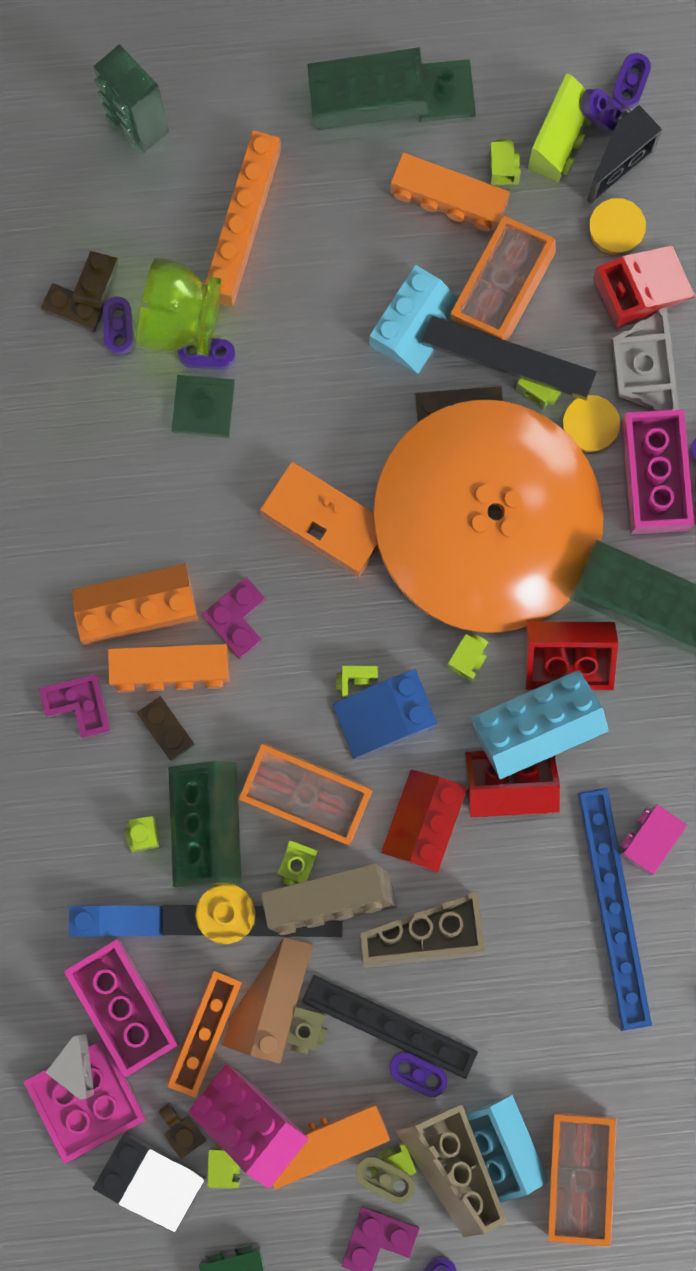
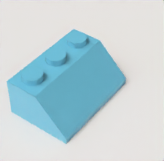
[369,265,458,375]
[466,1095,549,1203]

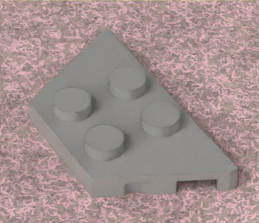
[612,307,679,411]

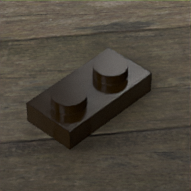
[73,251,118,309]
[41,283,104,333]
[137,696,195,761]

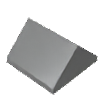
[45,1034,94,1100]

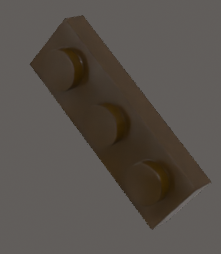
[415,386,503,423]

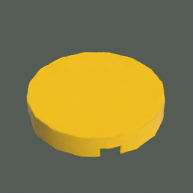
[589,198,646,255]
[562,395,620,453]
[195,884,256,944]

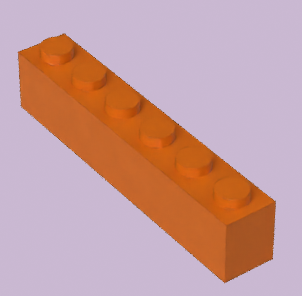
[203,130,281,307]

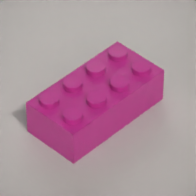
[621,409,694,535]
[64,940,180,1078]
[188,1063,309,1189]

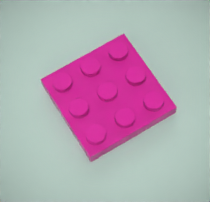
[24,1040,147,1164]

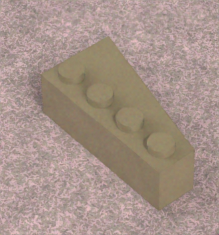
[261,863,397,935]
[360,891,485,968]
[396,1104,507,1237]

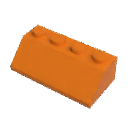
[72,563,199,646]

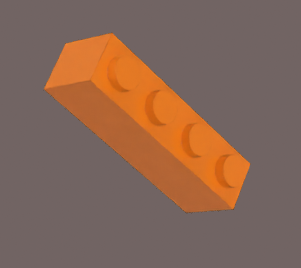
[390,153,510,232]
[108,644,230,693]
[165,969,242,1098]

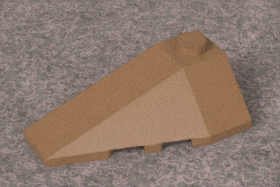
[223,937,313,1064]

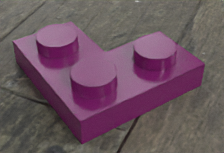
[202,577,266,659]
[39,674,111,739]
[341,1206,420,1271]

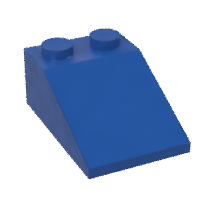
[333,669,437,759]

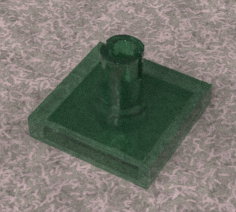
[414,59,476,122]
[171,374,235,438]

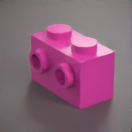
[620,804,687,876]

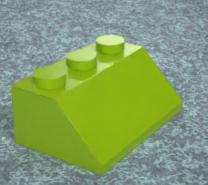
[528,73,592,183]

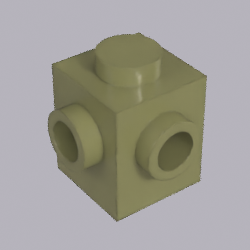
[286,1006,328,1054]

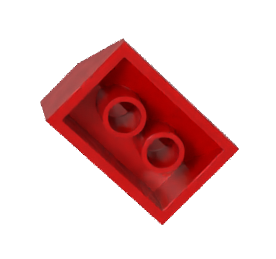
[525,621,618,690]
[465,751,560,817]
[381,769,468,873]

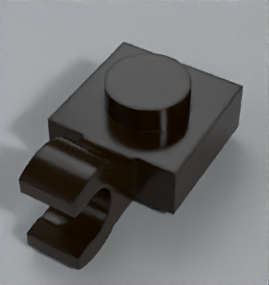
[158,1102,206,1159]

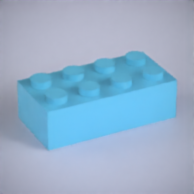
[471,670,609,779]

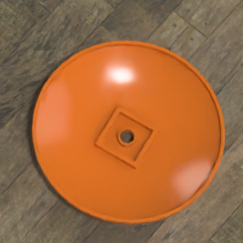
[373,400,604,633]

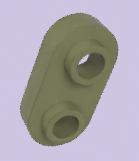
[356,1156,415,1203]

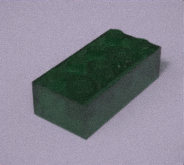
[93,44,169,153]
[307,47,429,130]
[168,761,242,887]

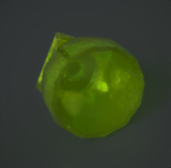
[136,258,222,356]

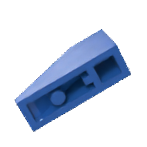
[69,906,163,937]

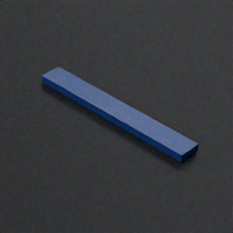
[577,788,652,1031]

